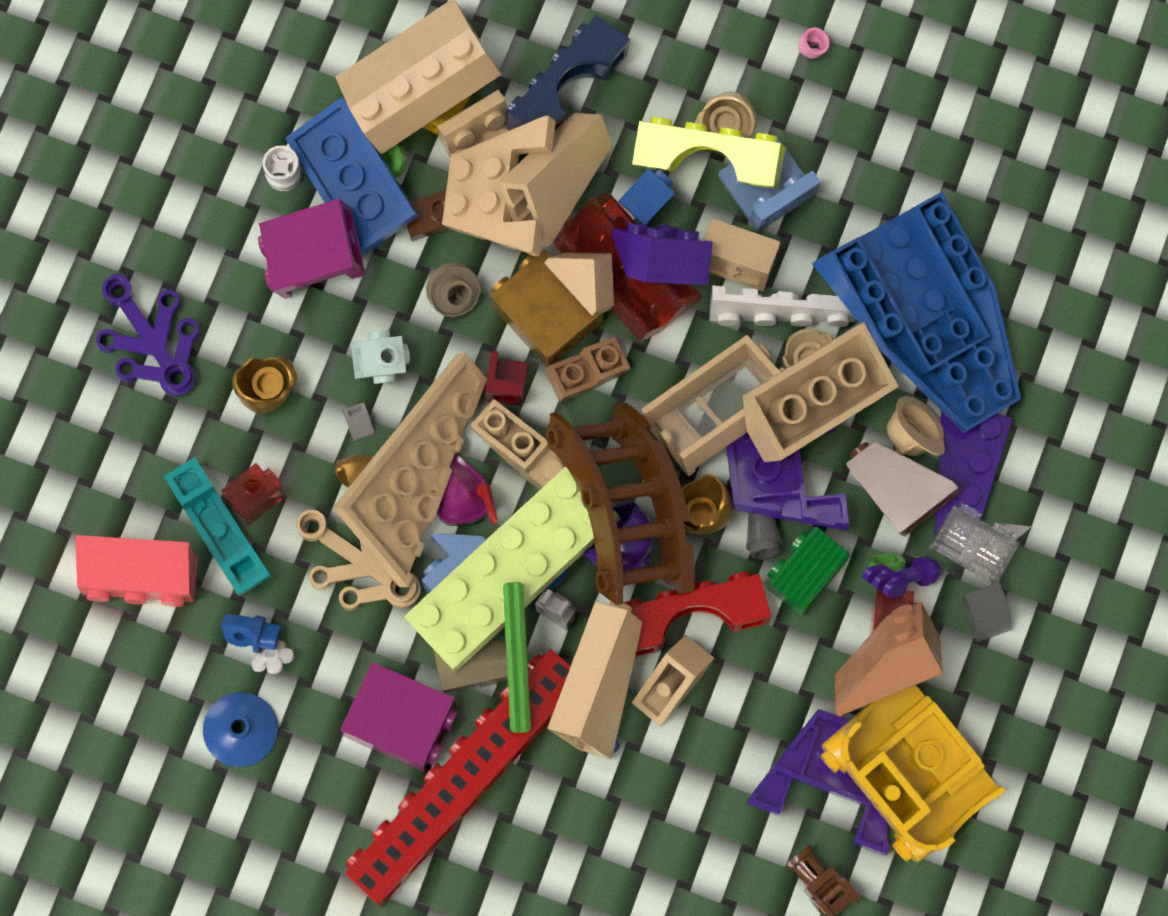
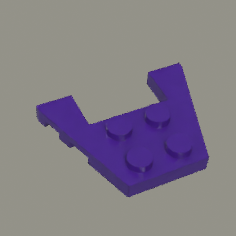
[726,427,849,530]
[746,709,889,856]

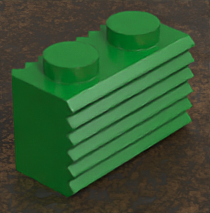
[767,527,850,616]

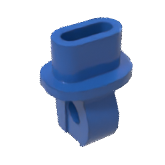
[221,614,282,653]

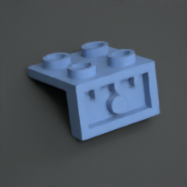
[718,138,821,233]

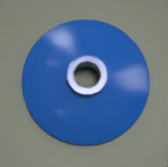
[203,692,278,767]

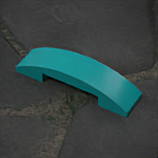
[163,457,271,597]

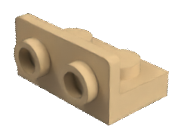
[437,90,508,158]

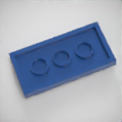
[285,97,419,256]

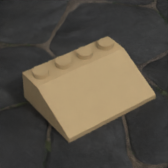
[335,0,501,154]

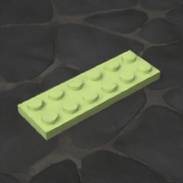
[404,466,620,673]

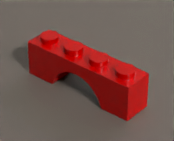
[623,571,771,658]

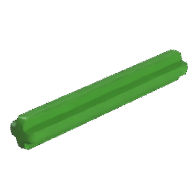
[503,582,531,733]

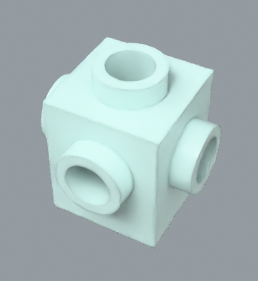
[351,330,410,384]

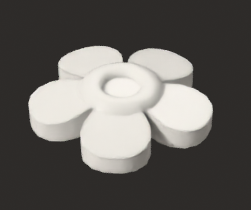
[251,640,294,674]

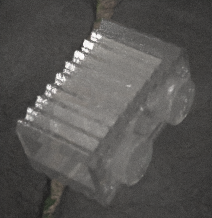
[929,504,1020,584]

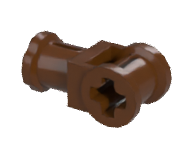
[785,844,861,916]

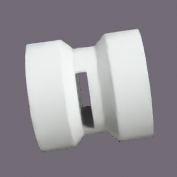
[262,145,302,191]

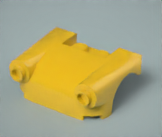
[820,685,1006,863]

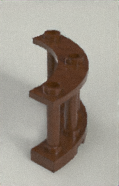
[546,403,695,605]

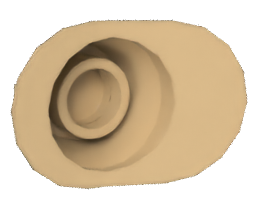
[887,396,945,457]

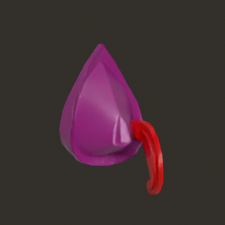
[436,454,498,526]

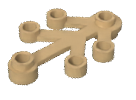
[296,510,421,611]

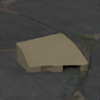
[433,638,508,693]

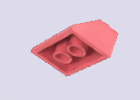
[75,535,198,607]

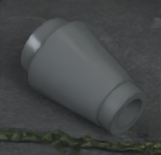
[746,513,783,560]

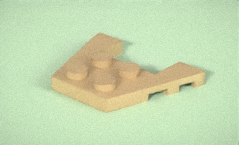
[442,116,556,256]

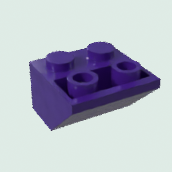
[612,223,713,285]

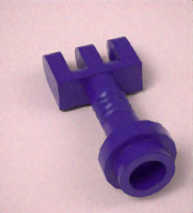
[862,556,940,598]

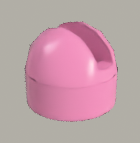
[798,27,829,59]

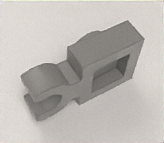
[535,589,575,631]

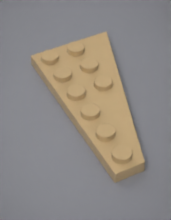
[333,352,487,587]

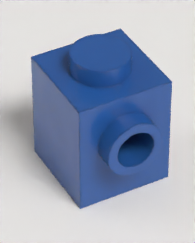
[618,168,675,225]

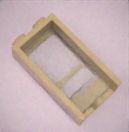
[640,335,785,476]

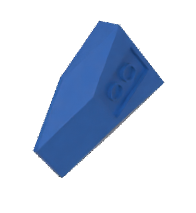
[812,192,1021,432]

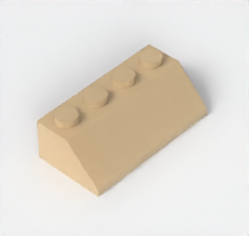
[742,322,899,462]

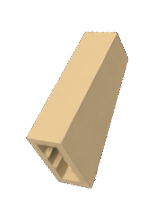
[499,113,612,246]
[547,602,643,760]

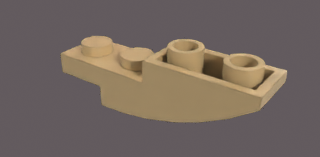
[470,399,565,490]

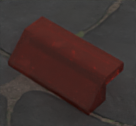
[553,192,702,342]

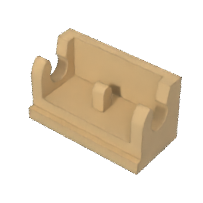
[704,218,780,292]

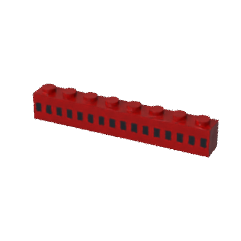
[345,648,571,908]

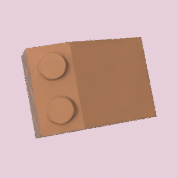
[835,602,943,716]

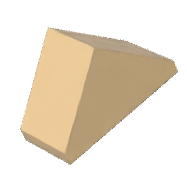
[545,253,614,316]

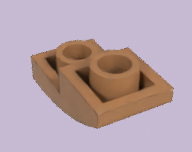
[545,337,630,403]

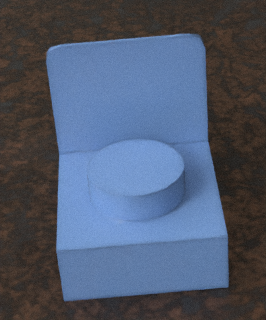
[422,533,486,593]

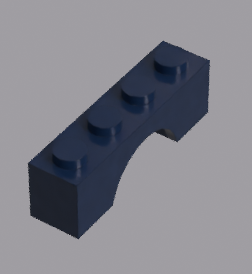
[506,15,630,131]

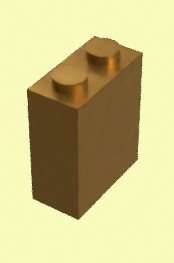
[490,249,603,367]

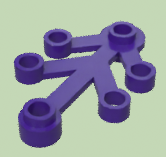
[96,274,200,396]

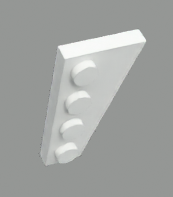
[710,286,855,327]

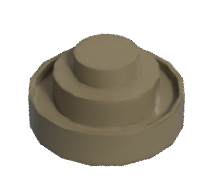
[426,262,481,317]

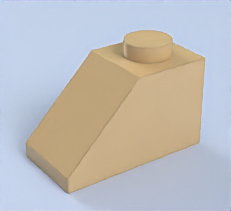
[632,635,715,726]

